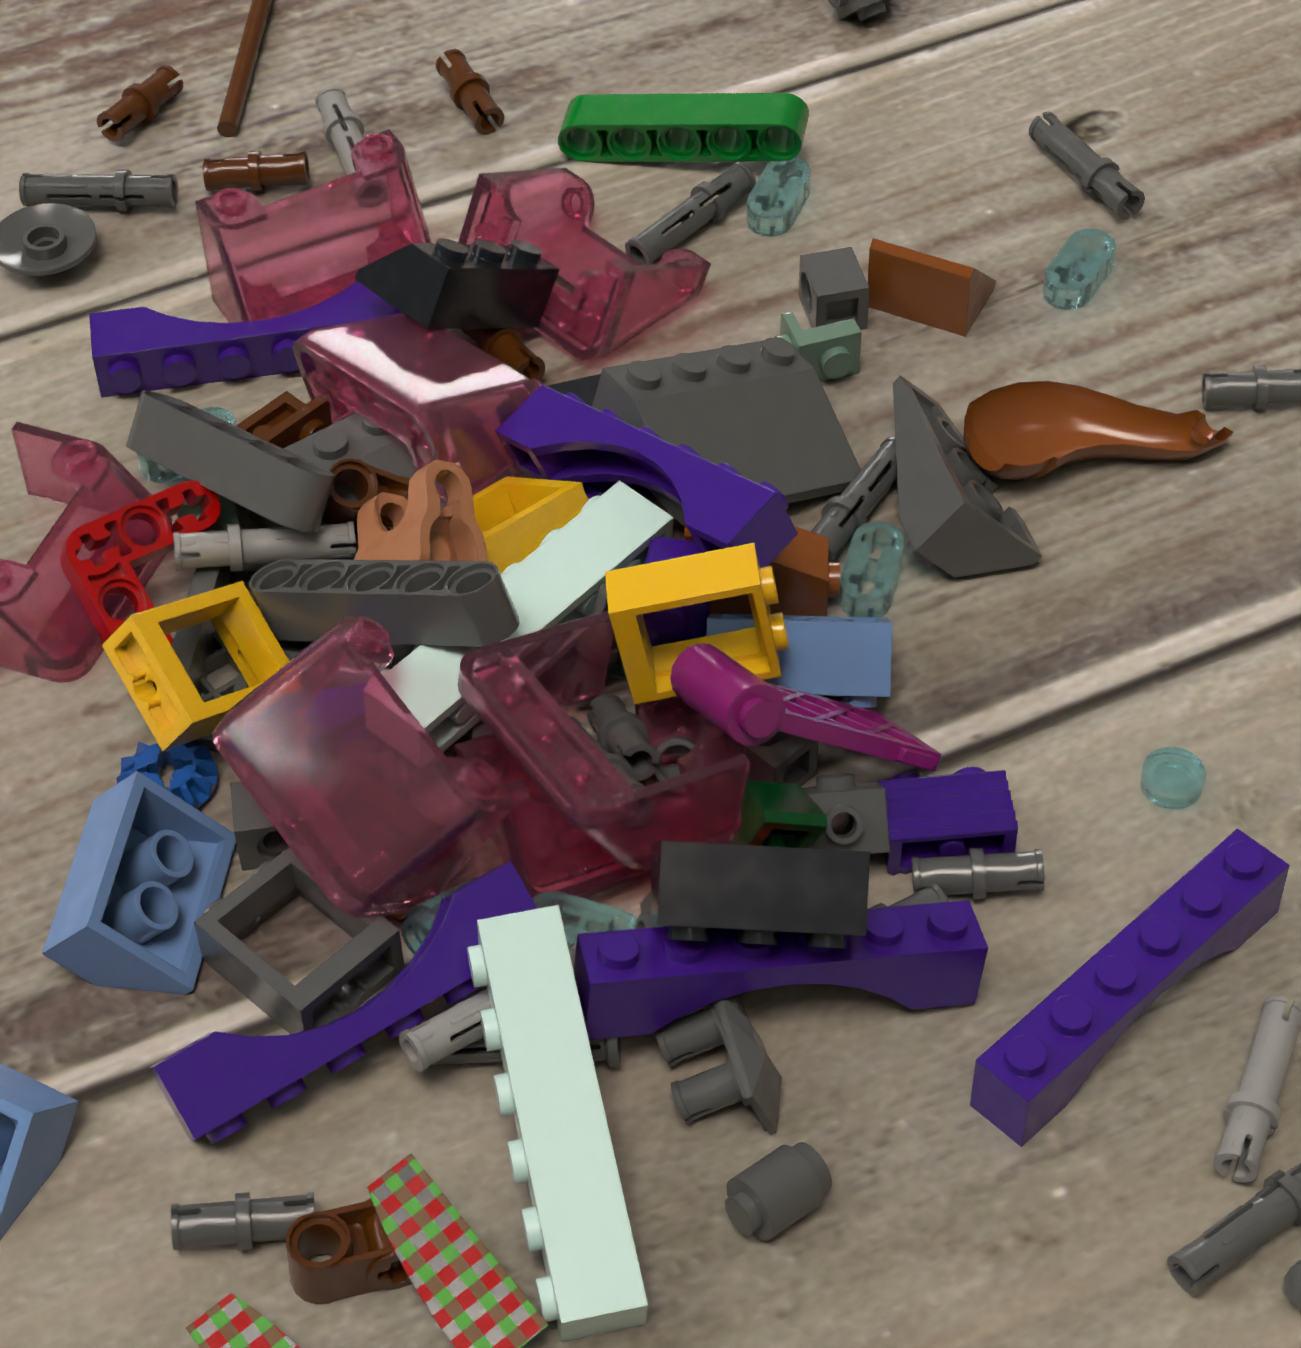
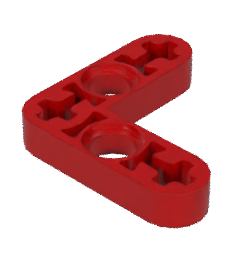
[59,480,221,687]

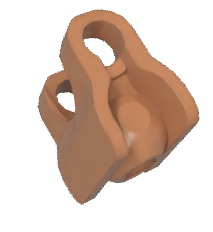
[354,460,487,561]

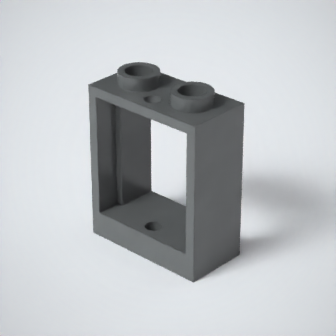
[194,845,405,1034]

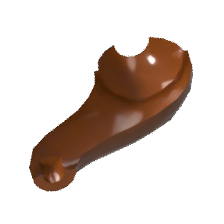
[963,381,1233,480]

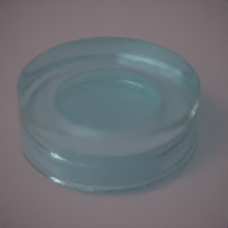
[1140,747,1206,809]

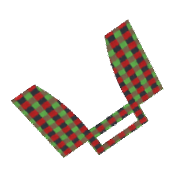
[186,1153,549,1348]

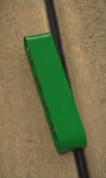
[558,93,809,162]

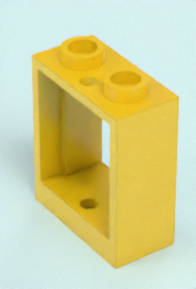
[473,476,589,574]
[605,543,789,704]
[102,581,302,751]

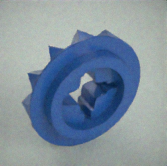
[116,741,218,809]

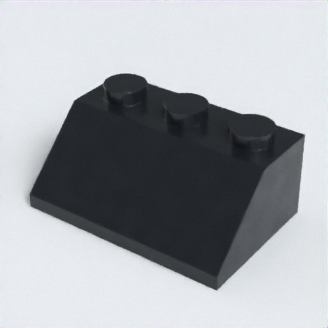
[355,238,560,330]
[650,841,870,949]

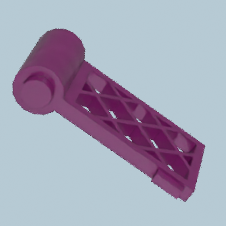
[670,643,942,772]

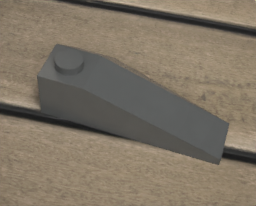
[893,375,1043,578]

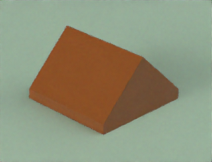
[868,238,996,337]

